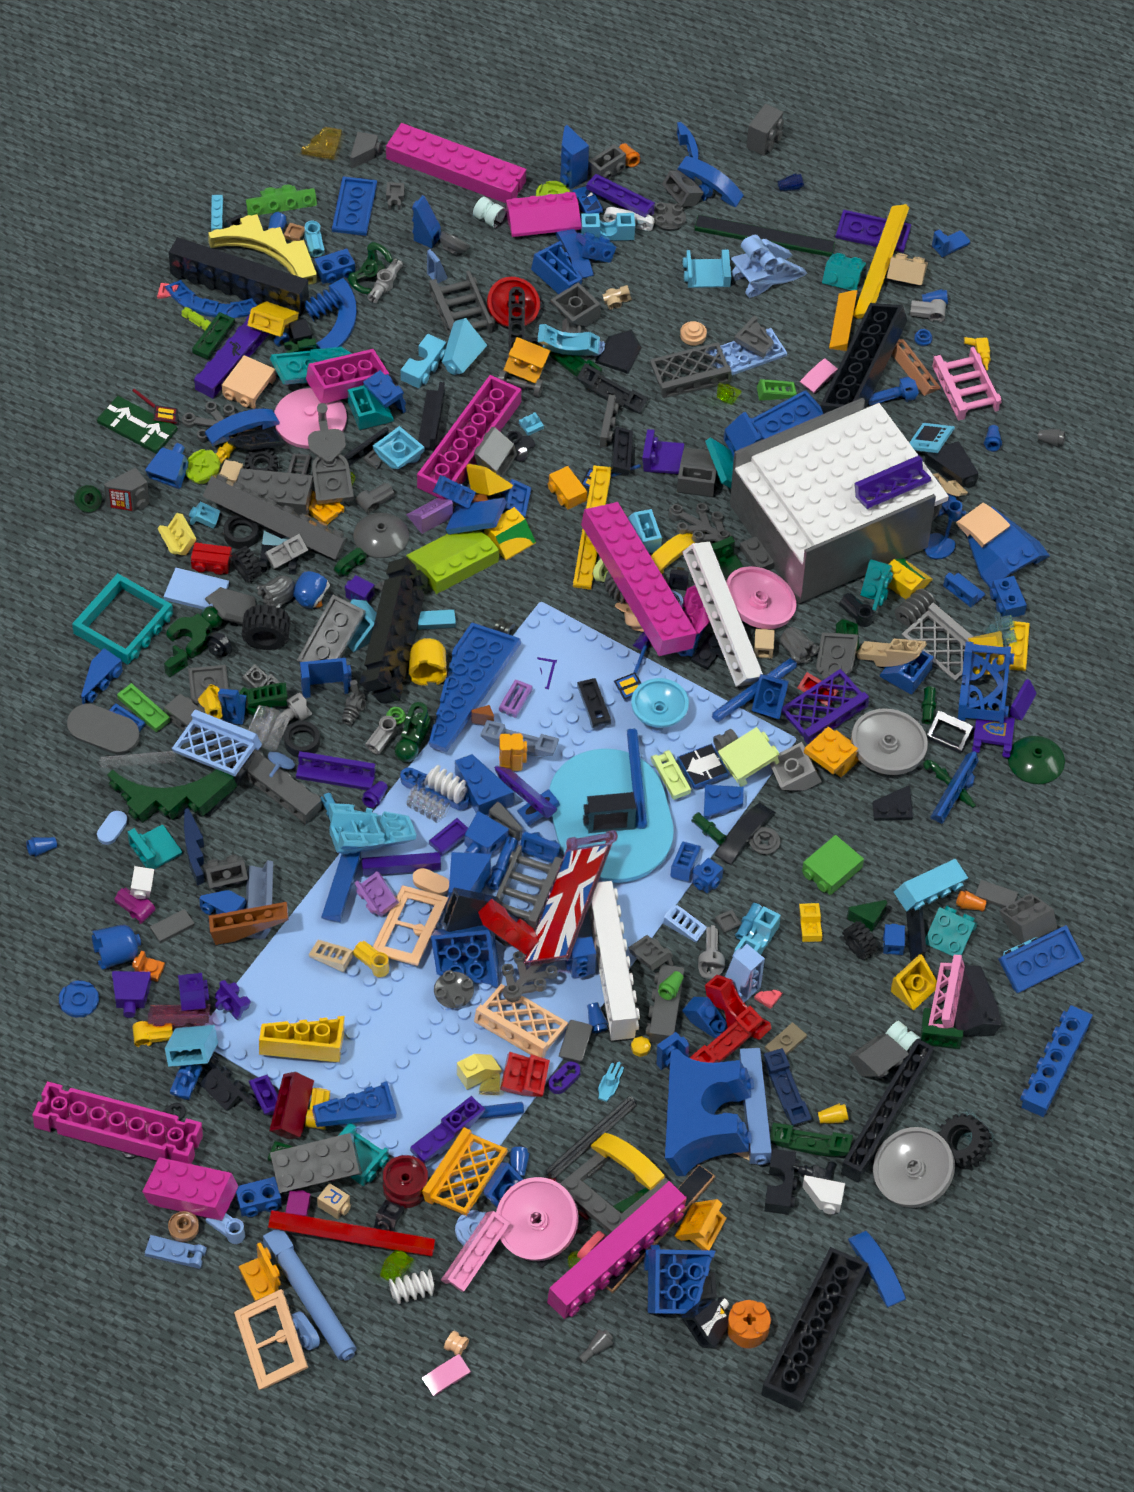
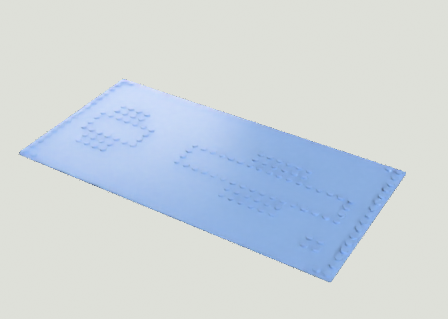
[203,602,796,1195]

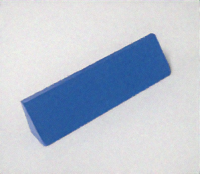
[930,751,979,824]
[321,851,361,923]

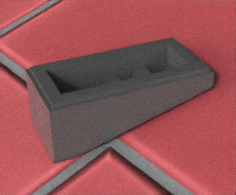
[287,453,311,475]
[489,802,522,841]

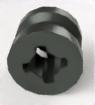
[493,618,515,635]

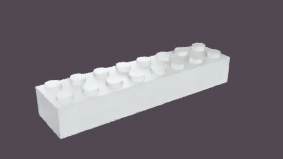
[588,881,640,1041]

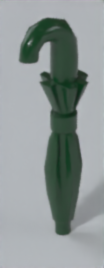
[923,760,976,808]

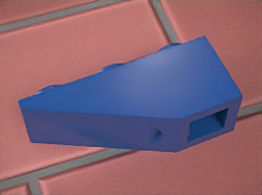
[412,195,441,249]
[81,648,122,704]

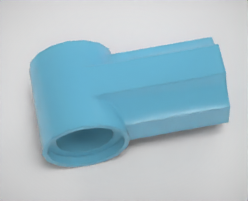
[304,221,325,257]

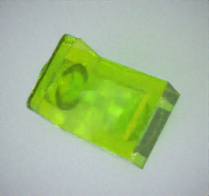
[380,1250,414,1284]

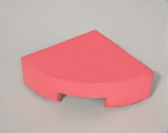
[157,283,178,299]
[754,990,782,1009]

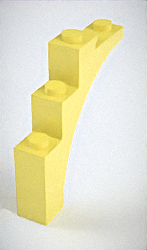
[208,214,317,285]

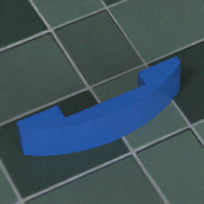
[677,122,698,181]
[677,156,743,207]
[555,229,594,279]
[205,409,279,446]
[848,1231,906,1308]

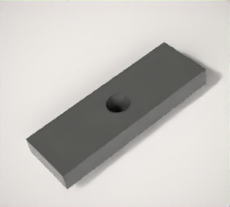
[600,395,619,448]

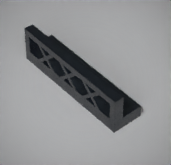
[418,382,445,451]

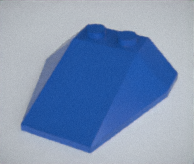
[966,507,1050,589]

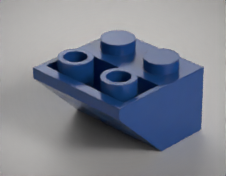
[724,412,762,457]
[880,650,934,695]

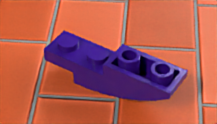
[410,1096,485,1164]

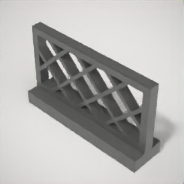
[650,342,732,398]

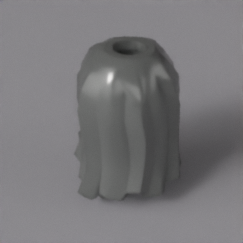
[257,575,295,608]
[780,627,819,664]

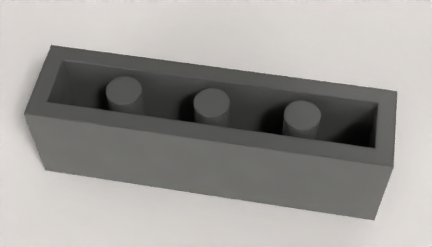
[646,964,684,1043]

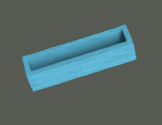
[211,195,223,232]

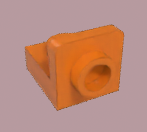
[132,951,165,982]

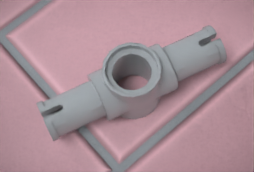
[367,259,403,303]

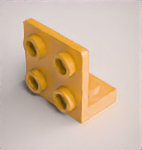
[239,1242,281,1302]

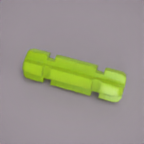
[182,307,211,330]

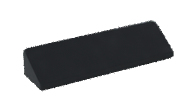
[344,427,389,466]
[906,907,926,961]

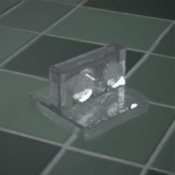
[248,705,290,752]

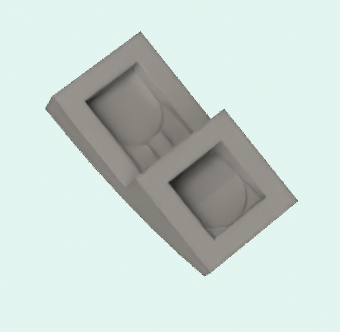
[265,534,308,569]

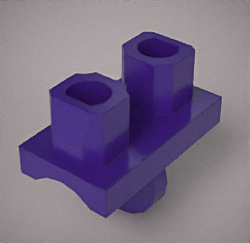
[215,980,251,1020]

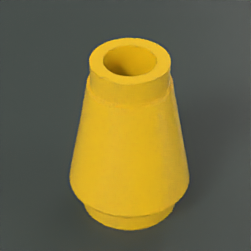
[818,1103,849,1124]

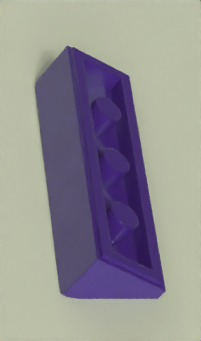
[494,766,557,819]
[362,852,441,876]

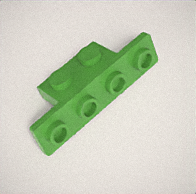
[246,185,317,216]

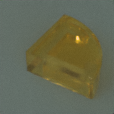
[479,1074,500,1095]

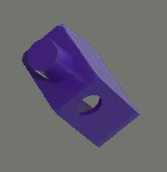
[112,971,151,1018]

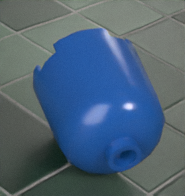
[92,925,141,970]

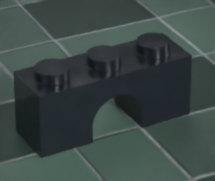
[764,1149,799,1215]

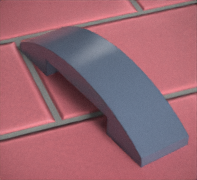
[481,720,559,756]

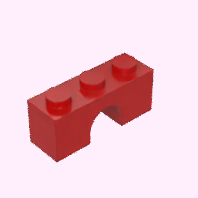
[478,899,539,955]

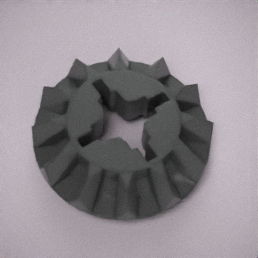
[749,827,780,856]

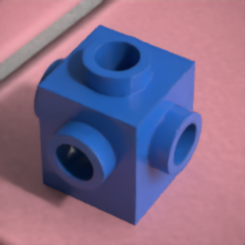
[692,858,723,894]

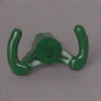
[348,242,393,295]

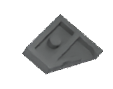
[734,316,774,358]

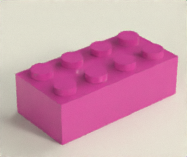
[306,349,389,403]
[142,1157,238,1221]

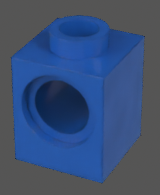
[883,924,905,955]

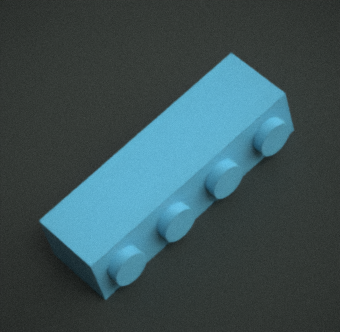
[894,859,968,912]

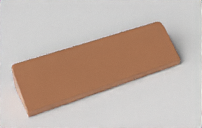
[892,339,941,396]

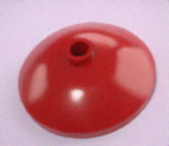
[487,277,540,327]

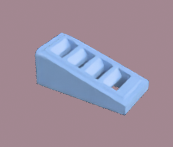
[663,904,707,943]

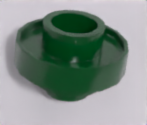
[74,485,102,512]

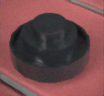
[206,632,232,657]

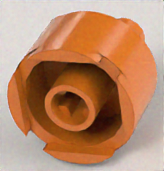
[727,1300,771,1348]

